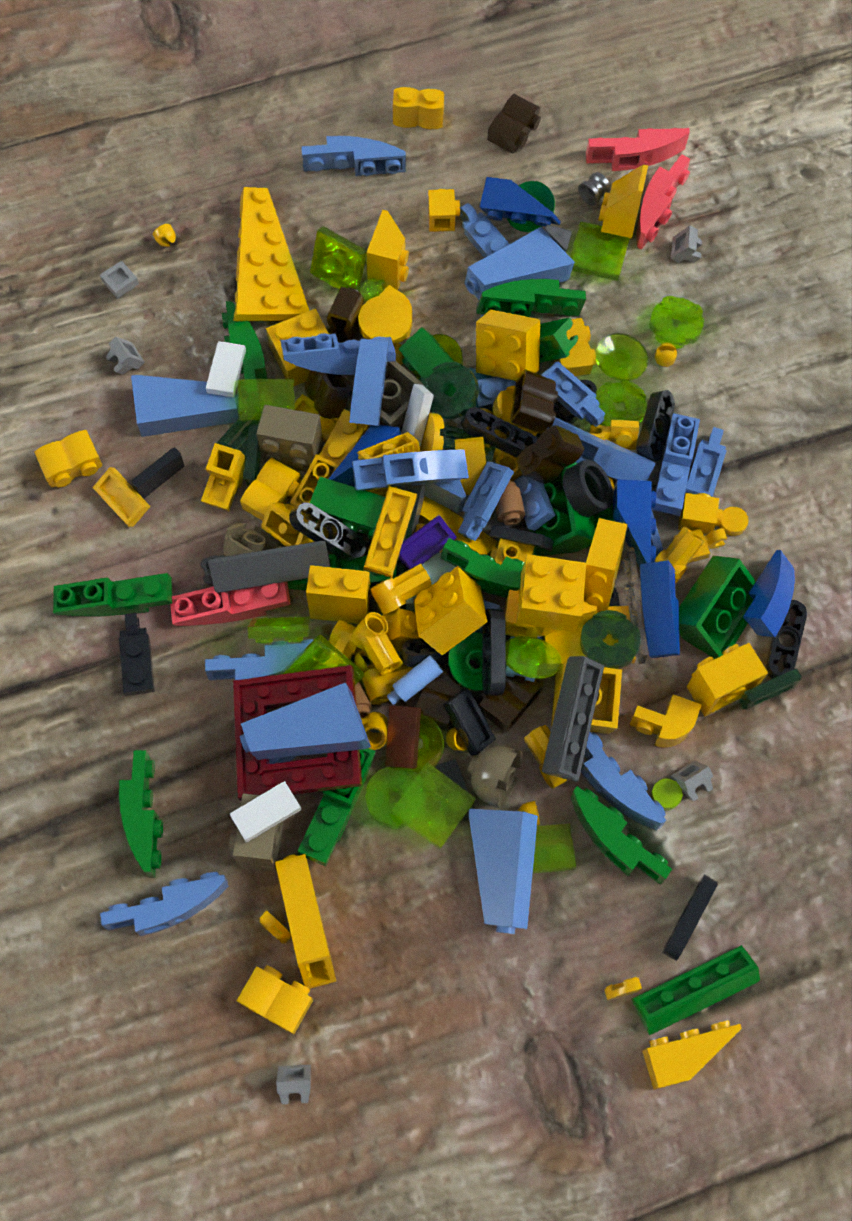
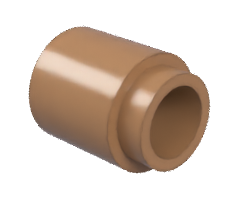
[495,481,525,525]

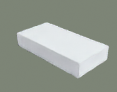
[206,341,246,398]
[401,384,434,447]
[230,781,301,843]

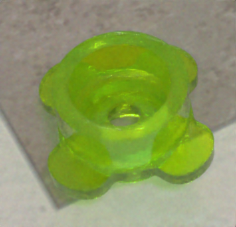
[360,278,385,301]

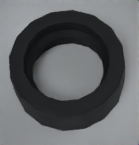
[563,459,613,517]

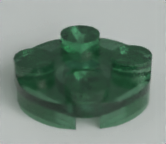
[423,362,479,419]
[580,610,641,669]

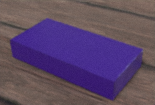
[398,515,457,570]

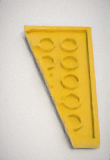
[233,187,309,321]

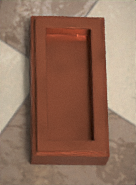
[385,705,421,769]

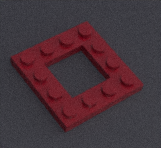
[233,665,362,801]

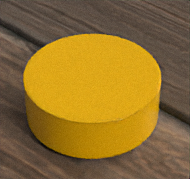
[719,507,749,536]

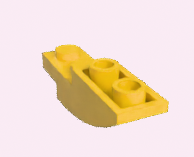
[290,409,369,507]

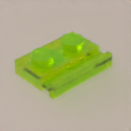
[237,379,295,420]
[532,823,576,874]

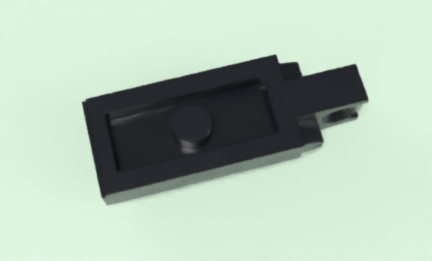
[119,613,155,696]

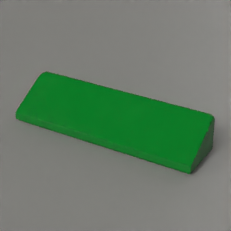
[631,945,760,1035]

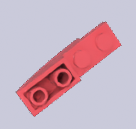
[586,128,690,171]
[636,154,690,250]
[170,582,291,626]

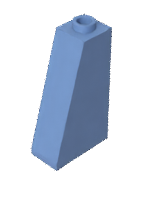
[464,227,575,300]
[131,375,243,437]
[240,683,371,760]
[469,809,538,934]

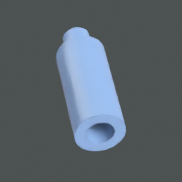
[387,655,443,705]

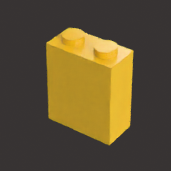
[584,518,628,612]
[306,565,371,624]

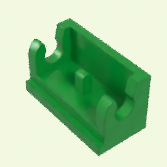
[539,317,578,363]

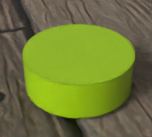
[651,779,683,811]

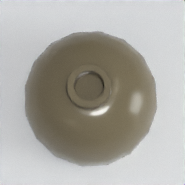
[223,523,282,557]
[468,745,523,808]

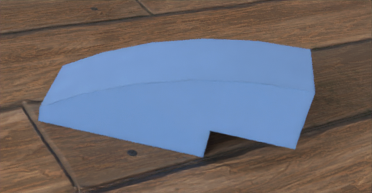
[349,339,389,426]

